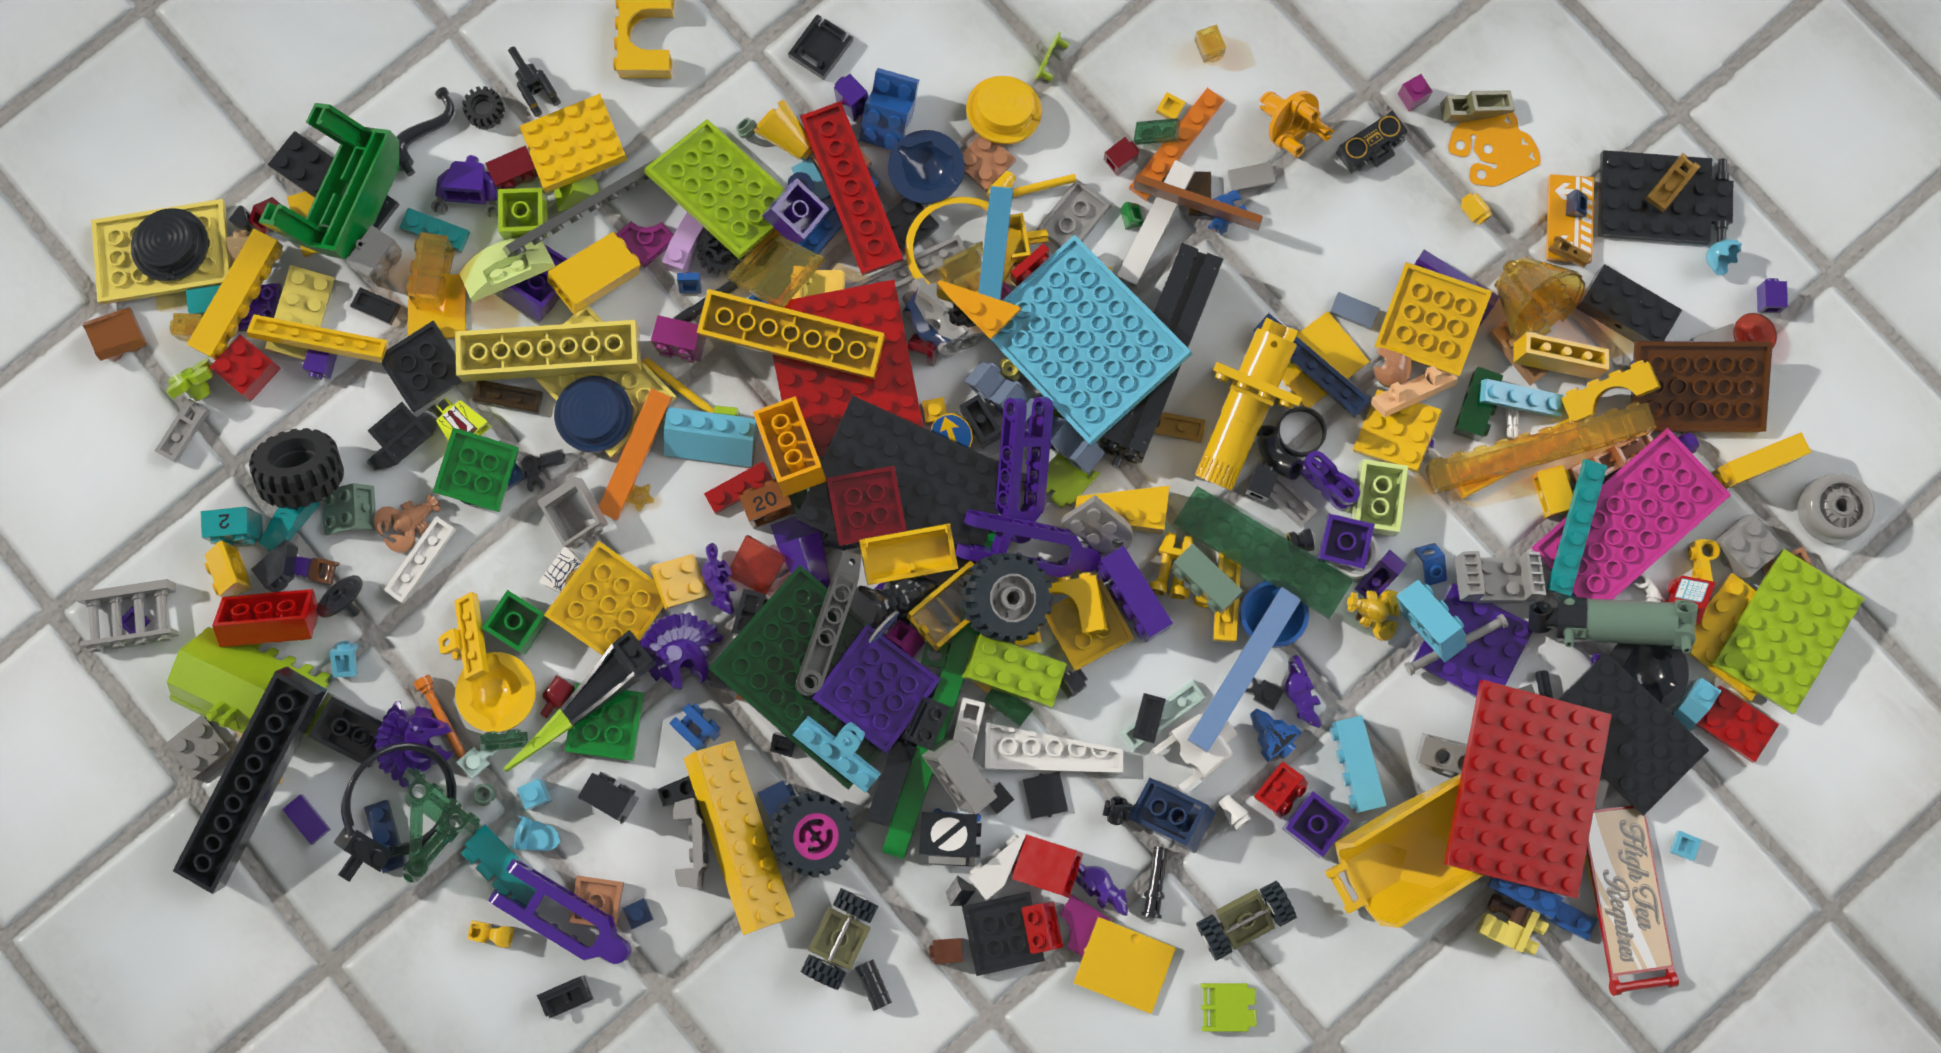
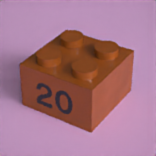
[739,479,795,529]

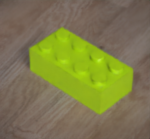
[962,634,1067,707]

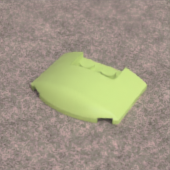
[459,237,555,302]

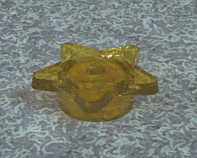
[627,484,654,512]

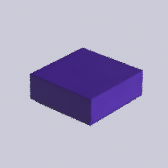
[122,606,151,634]

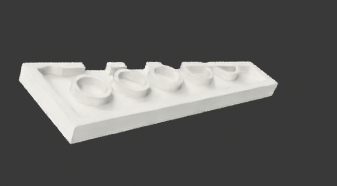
[985,723,1123,773]

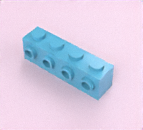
[1330,715,1387,813]

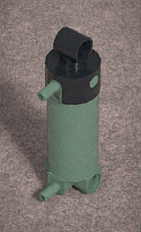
[1528,596,1698,654]

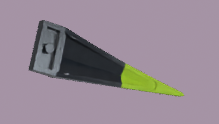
[503,630,656,772]

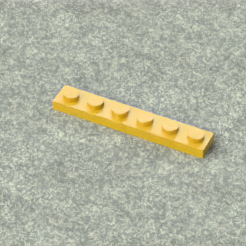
[247,315,388,363]

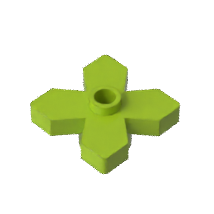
[166,357,212,401]

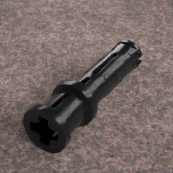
[1141,846,1168,919]

